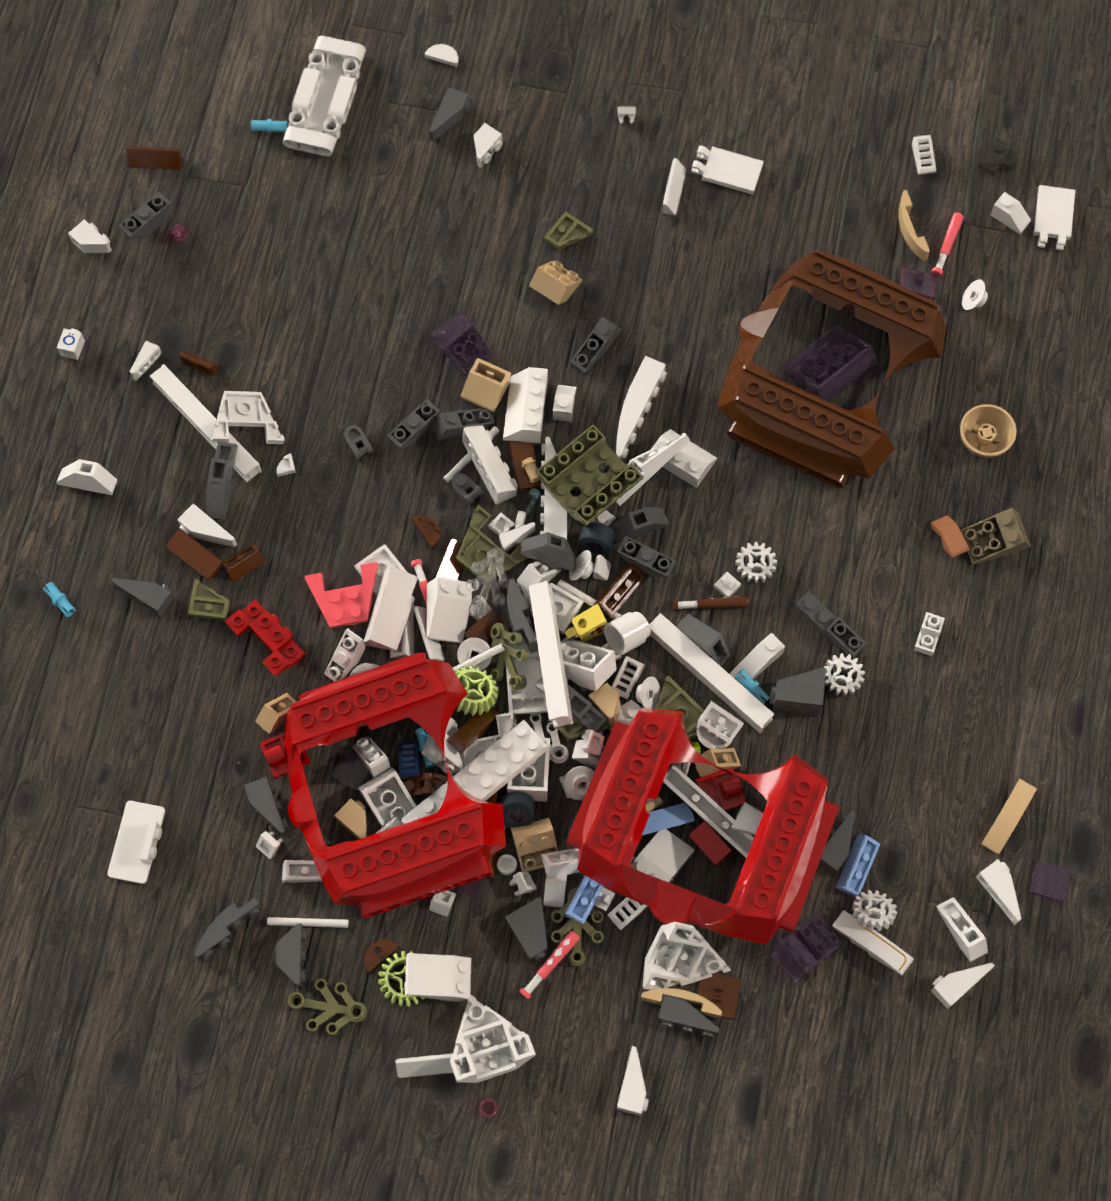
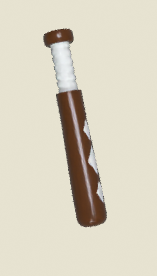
[673,596,750,611]

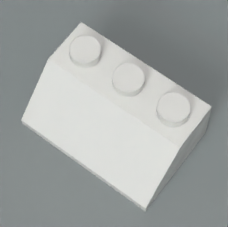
[652,429,717,488]

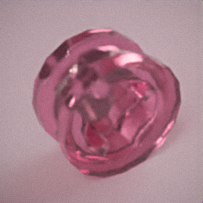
[170,223,188,242]
[479,1098,498,1118]

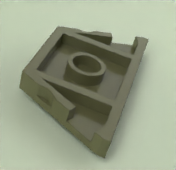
[655,675,704,740]

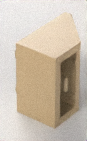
[529,261,582,305]
[460,358,511,412]
[511,818,558,872]

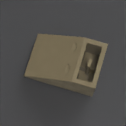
[960,508,1031,565]

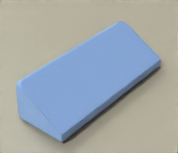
[642,803,695,835]
[836,835,880,897]
[564,875,604,924]

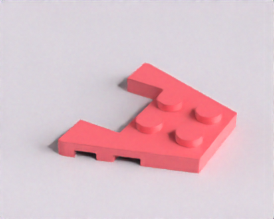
[305,562,379,629]

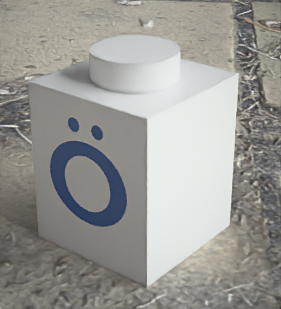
[57,329,85,360]

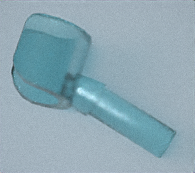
[525,488,541,515]

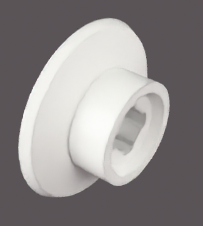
[962,280,988,310]
[569,550,595,580]
[457,638,492,671]
[636,676,660,709]
[563,766,594,801]

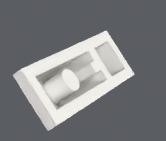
[177,504,237,548]
[730,633,785,687]
[976,859,1021,925]
[936,897,988,962]
[931,963,995,1009]
[617,1046,649,1116]

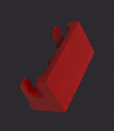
[689,821,733,866]

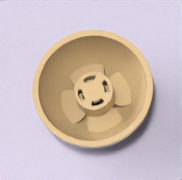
[960,404,1016,458]

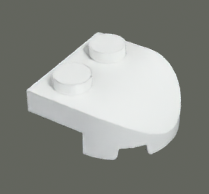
[696,701,744,749]

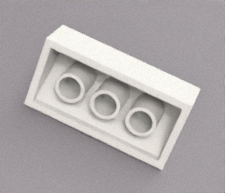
[503,367,548,443]
[462,426,518,505]

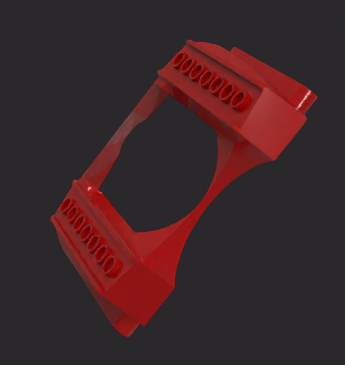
[283,652,506,918]
[566,708,839,944]

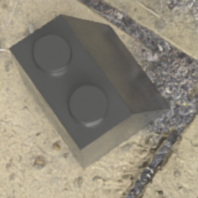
[769,667,826,716]

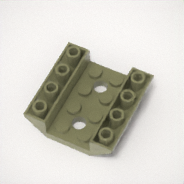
[536,425,644,526]

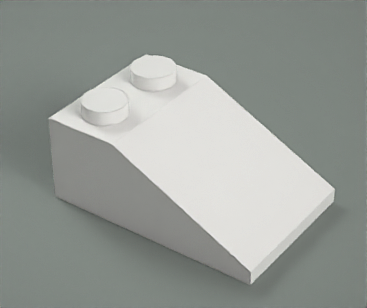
[427,577,472,644]
[561,637,617,691]
[507,738,550,802]
[358,767,416,827]
[631,829,695,883]
[405,953,471,1002]

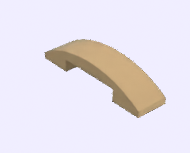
[898,190,930,261]
[981,779,1037,855]
[641,988,722,1019]

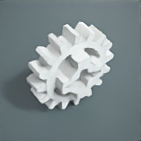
[735,542,777,583]
[824,653,865,696]
[852,890,897,931]

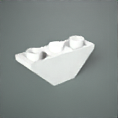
[57,459,117,495]
[324,629,365,682]
[352,736,390,777]

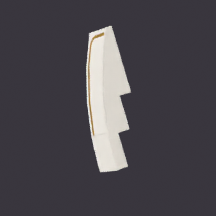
[832,910,914,975]

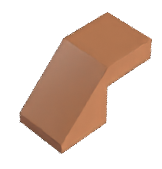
[931,515,969,558]

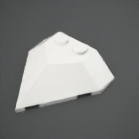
[643,922,731,990]
[450,995,535,1083]

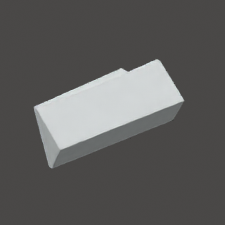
[364,566,418,651]

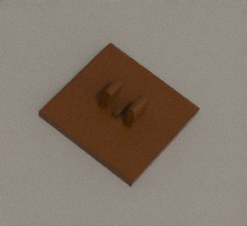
[695,973,742,1019]

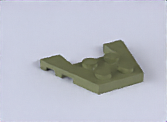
[456,505,528,584]

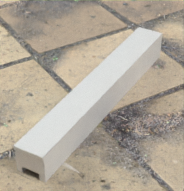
[150,364,262,482]
[529,580,573,728]
[649,613,774,734]
[663,765,754,858]

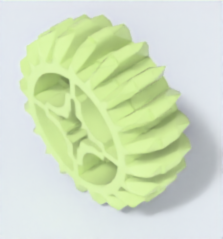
[455,666,498,717]
[378,951,425,1007]

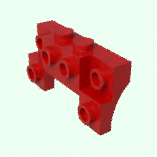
[225,599,306,678]

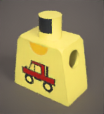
[564,604,607,642]

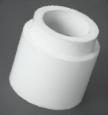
[604,612,651,655]

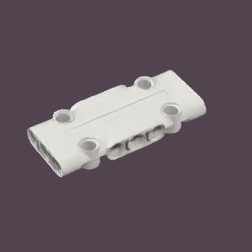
[283,36,366,156]

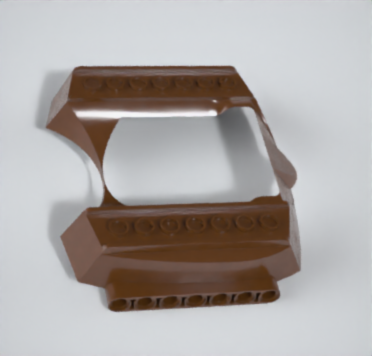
[717,250,947,489]

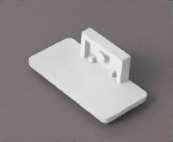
[108,801,165,884]

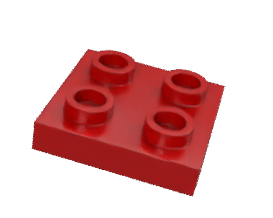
[259,732,311,779]
[695,767,746,812]

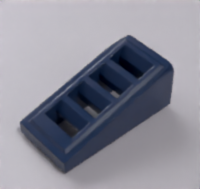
[398,742,419,777]

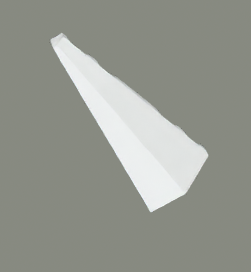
[616,433,690,506]

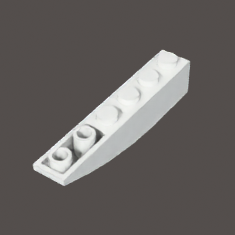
[616,356,667,460]
[540,437,567,540]

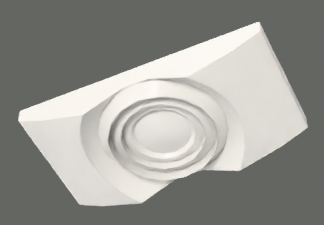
[506,639,548,715]

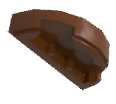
[412,515,441,549]
[364,939,400,974]

